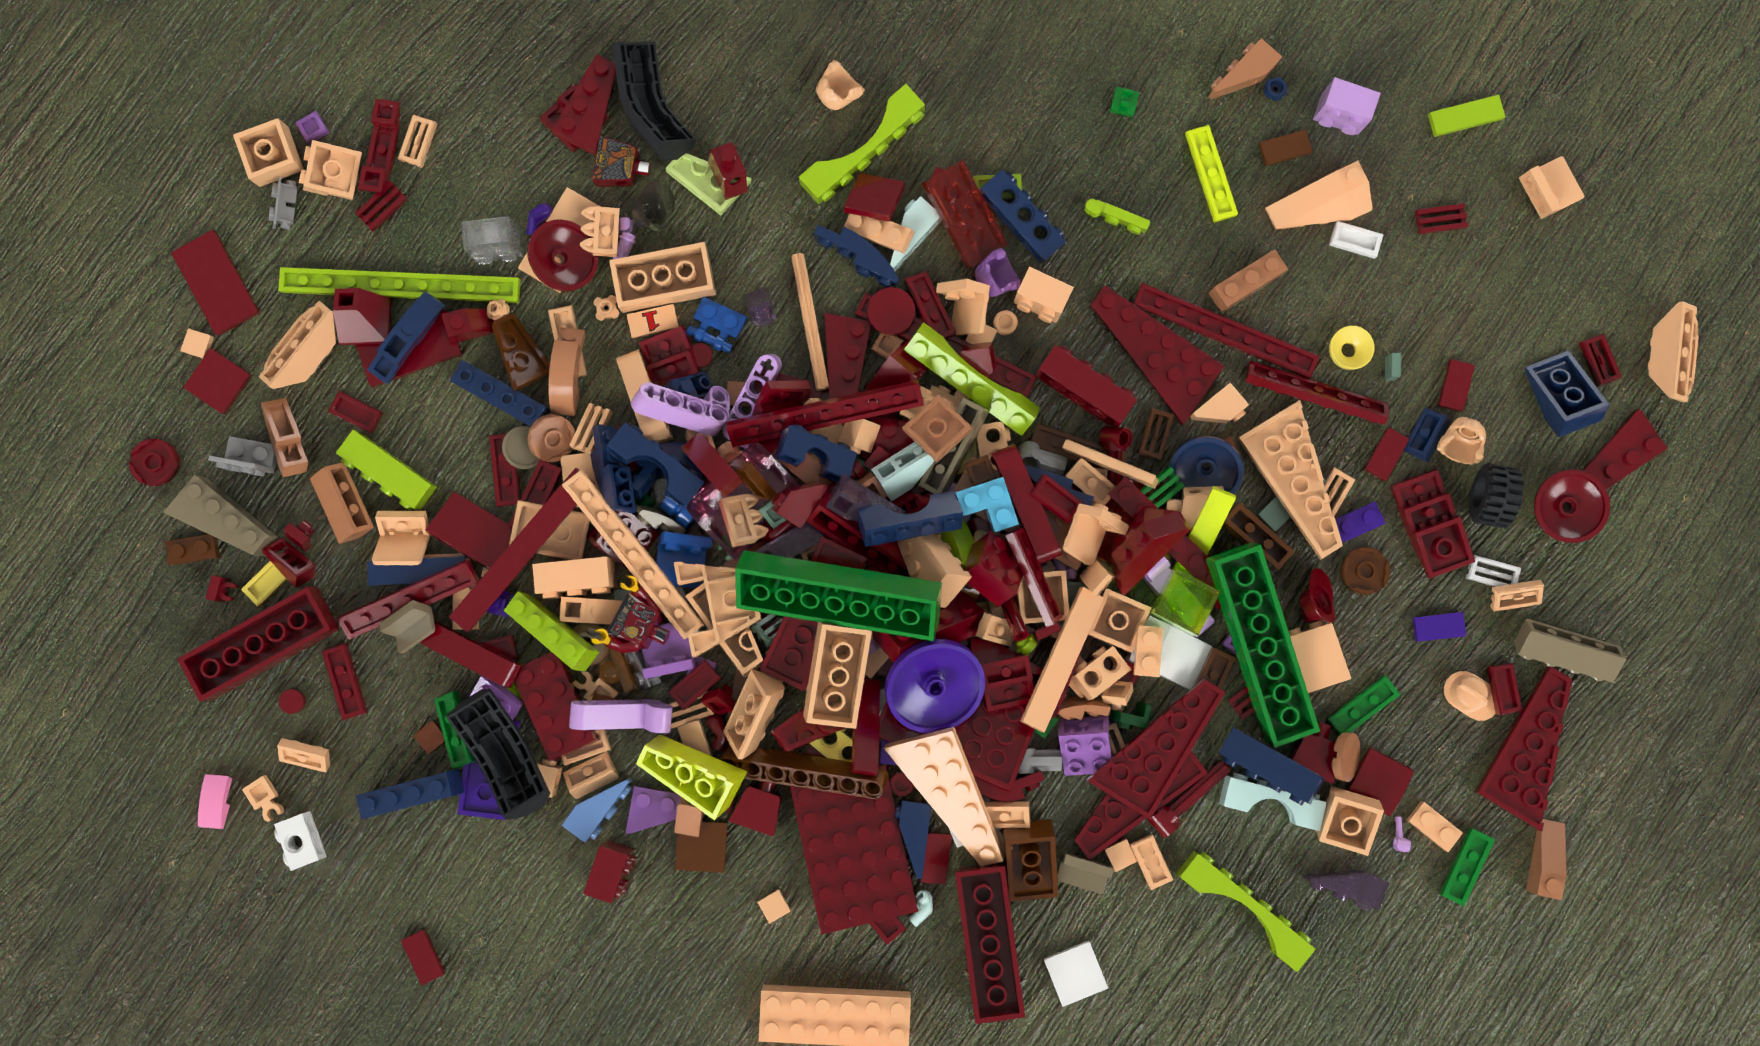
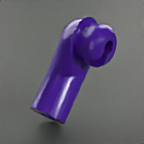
[526,203,552,235]

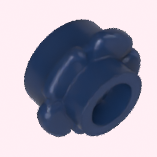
[1264,77,1287,101]

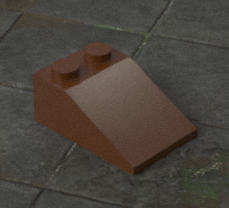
[1002,819,1058,902]

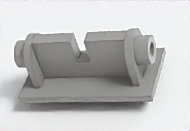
[268,177,298,229]
[623,648,662,690]

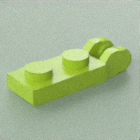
[1084,198,1150,235]

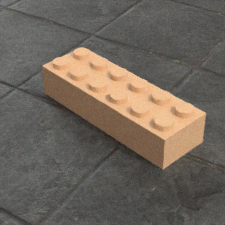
[759,984,911,1046]

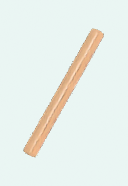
[792,253,829,391]

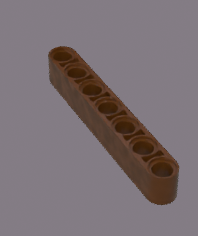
[719,745,889,799]

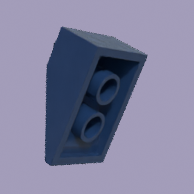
[1525,351,1609,438]

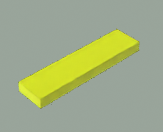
[1185,125,1238,223]
[1172,486,1236,581]

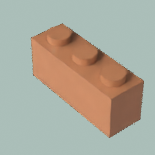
[1209,249,1288,313]
[310,463,374,544]

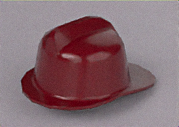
[1299,568,1335,623]

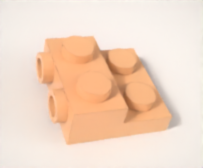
[299,140,362,200]

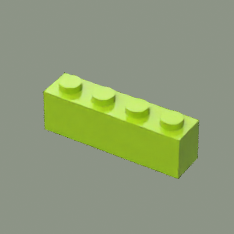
[336,430,437,511]
[504,591,599,672]

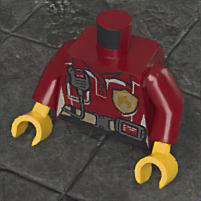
[591,575,670,653]

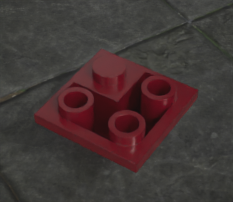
[333,288,392,345]

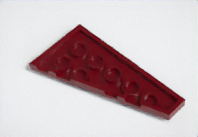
[1090,286,1224,426]
[1475,666,1572,831]
[1074,751,1207,860]

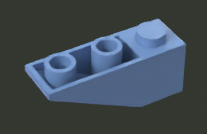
[562,778,632,843]

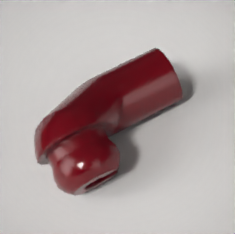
[706,715,727,751]

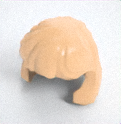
[816,60,865,110]
[1437,417,1486,465]

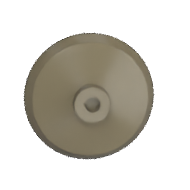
[502,426,539,469]

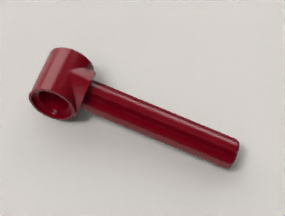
[1099,426,1132,514]
[1147,761,1230,838]

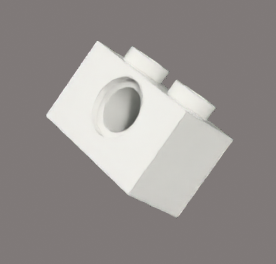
[274,811,327,871]

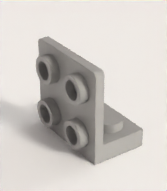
[208,436,277,477]

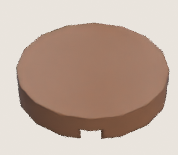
[527,414,575,463]
[1332,732,1360,782]

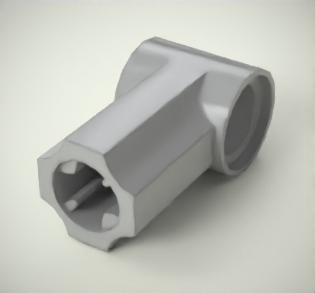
[1018,441,1067,476]
[1018,748,1062,774]

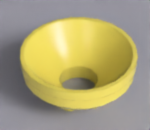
[1329,326,1374,370]

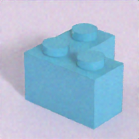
[956,477,1019,533]

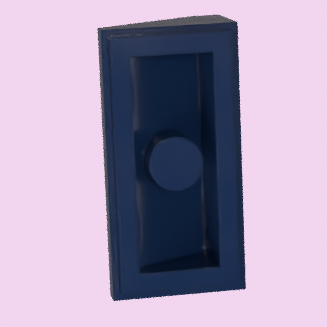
[1403,408,1450,463]

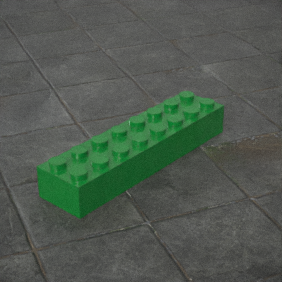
[1206,543,1320,748]
[735,550,942,641]

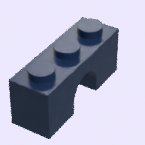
[774,425,857,485]

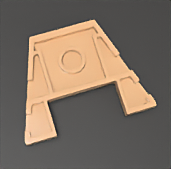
[674,562,761,657]

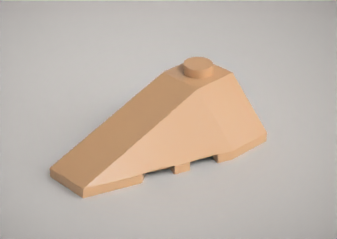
[1265,161,1373,230]

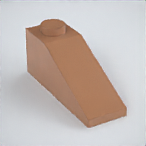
[1526,819,1566,900]

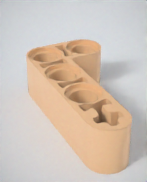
[616,349,674,445]

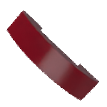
[358,99,400,193]

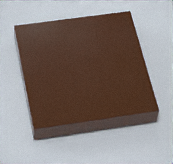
[675,821,728,873]

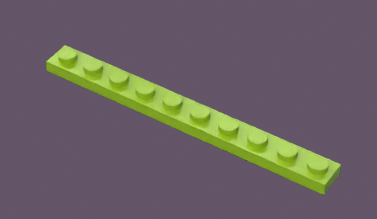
[278,267,521,303]

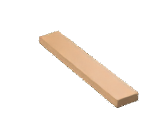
[1020,587,1104,732]

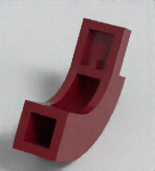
[974,771,1045,802]

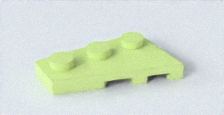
[666,153,752,215]

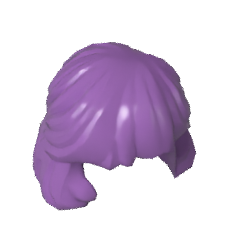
[975,248,1022,297]

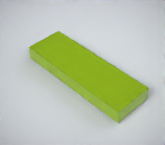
[1428,95,1506,137]

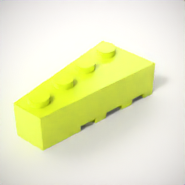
[636,735,747,820]

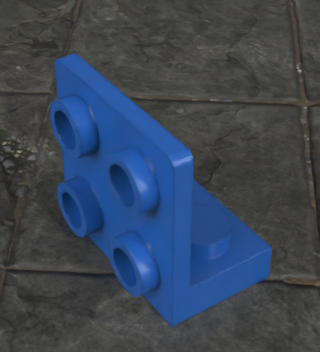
[656,532,712,589]

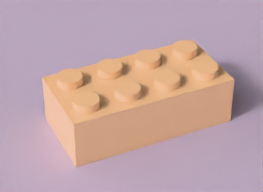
[609,242,716,313]
[803,622,872,729]

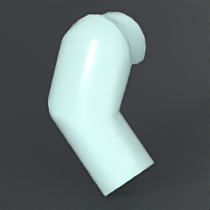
[909,890,933,927]

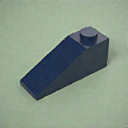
[895,798,932,879]

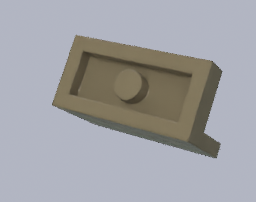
[379,600,435,654]
[1057,851,1114,894]

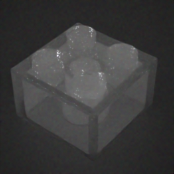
[461,216,523,264]

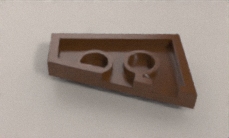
[491,313,550,391]

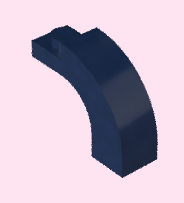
[632,442,705,501]

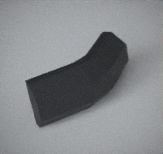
[612,42,696,161]
[446,688,551,820]

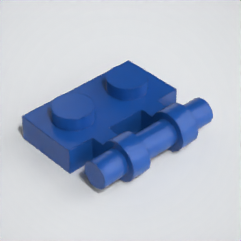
[686,297,747,353]

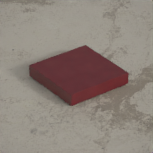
[844,173,905,222]
[183,348,253,415]

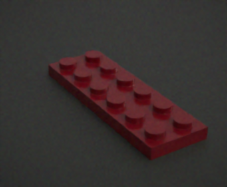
[760,536,868,691]

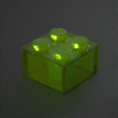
[1149,568,1221,636]

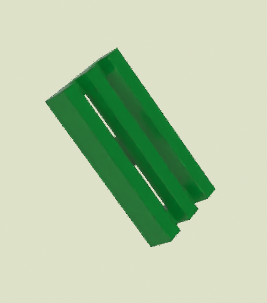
[1140,467,1185,508]

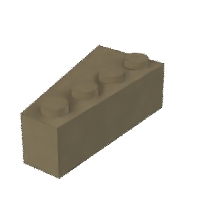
[163,475,279,556]

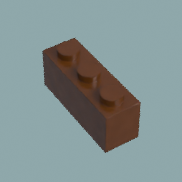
[1222,502,1295,571]

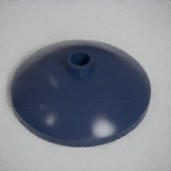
[1169,436,1243,497]

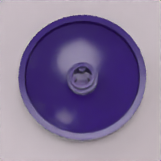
[885,639,985,733]

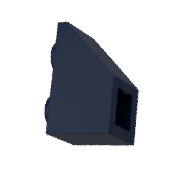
[663,371,713,399]

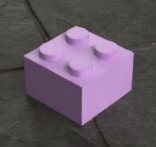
[1313,77,1381,135]

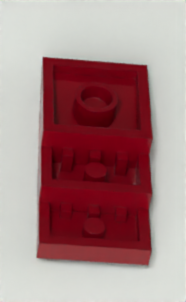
[1390,469,1475,579]

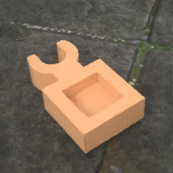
[573,671,619,701]
[242,775,284,822]

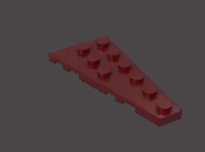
[1086,679,1226,819]

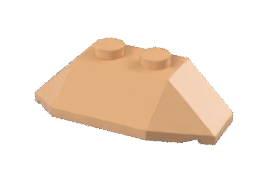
[259,301,336,389]
[1648,302,1699,402]

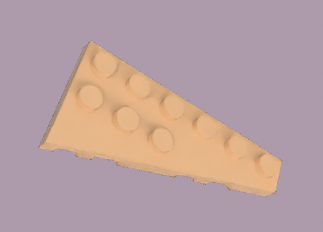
[1238,400,1343,560]
[884,727,1005,866]

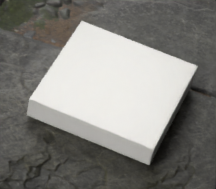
[1043,940,1108,1007]

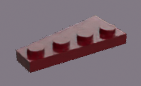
[552,54,616,155]
[824,313,871,399]
[1581,409,1668,489]
[771,708,846,752]

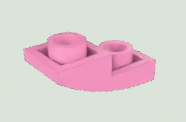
[198,774,232,829]

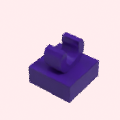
[487,591,515,618]

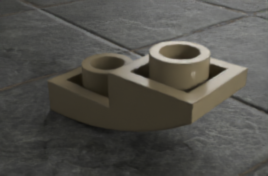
[635,504,686,534]

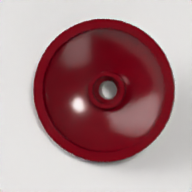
[527,219,599,292]
[1534,470,1610,543]

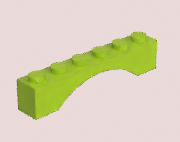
[799,84,925,205]
[904,322,1040,436]
[1176,851,1315,972]

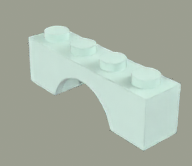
[1219,773,1327,831]

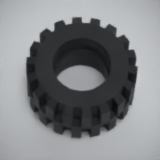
[1469,463,1524,529]

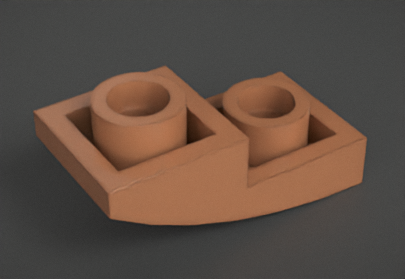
[1058,696,1111,720]

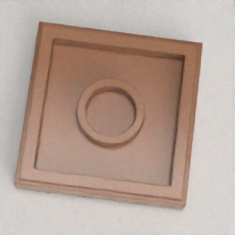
[902,395,973,463]

